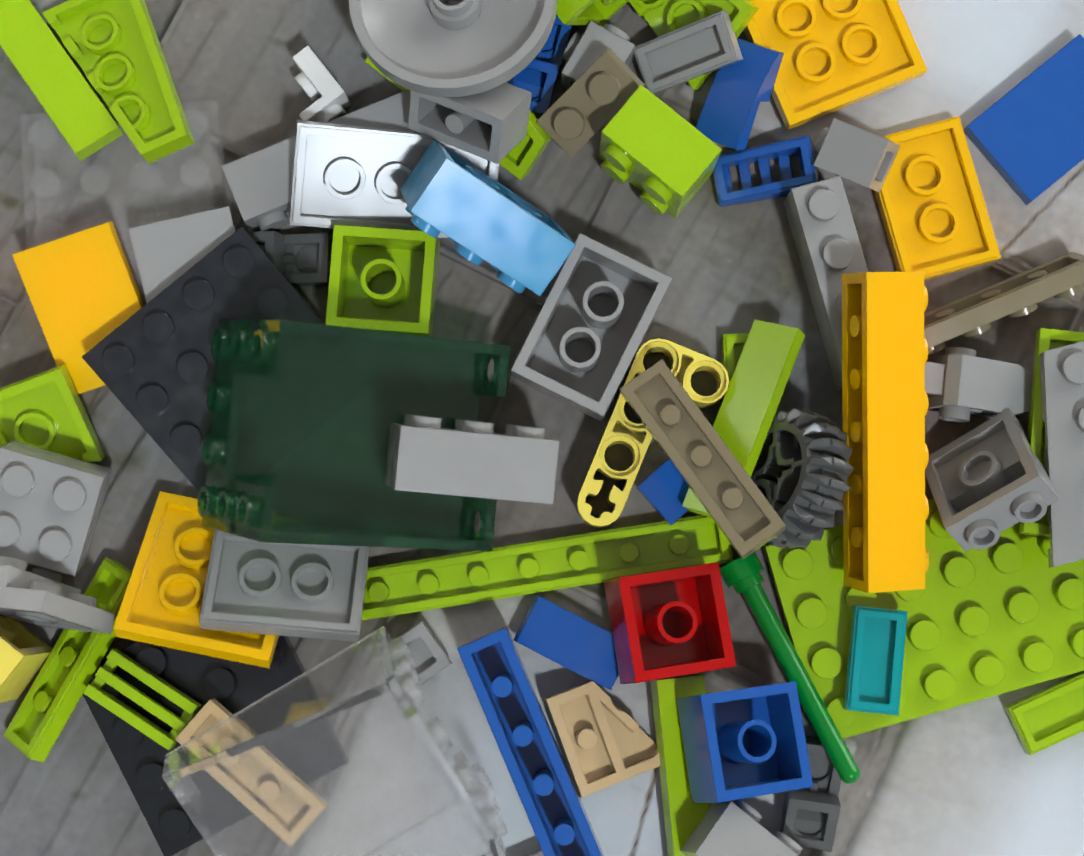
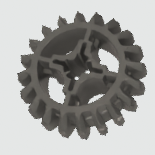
[751,409,854,549]

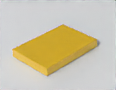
[873,116,1001,280]
[12,221,145,394]

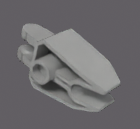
[925,347,1033,422]

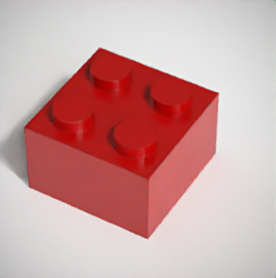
[604,562,736,684]

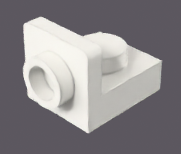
[292,45,351,123]

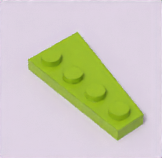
[42,0,195,164]

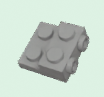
[925,408,1059,552]
[0,556,116,635]

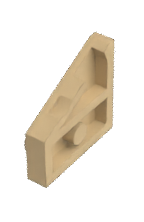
[542,681,660,798]

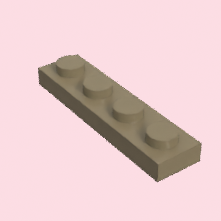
[924,252,1084,355]
[620,359,786,560]

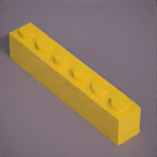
[842,271,929,593]

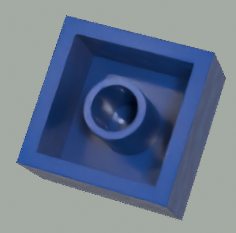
[676,681,814,803]

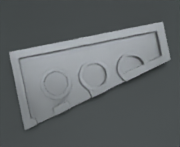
[1039,341,1084,568]

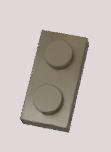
[536,48,645,158]

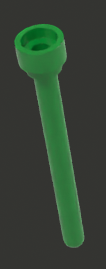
[720,552,860,784]

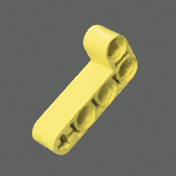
[576,338,729,528]

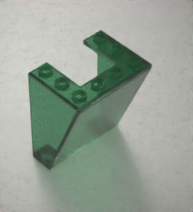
[197,320,510,551]

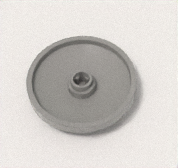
[349,0,558,97]

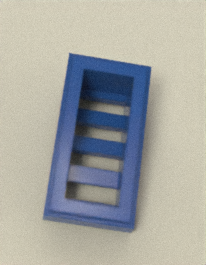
[713,135,820,207]

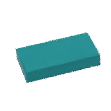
[844,606,908,716]

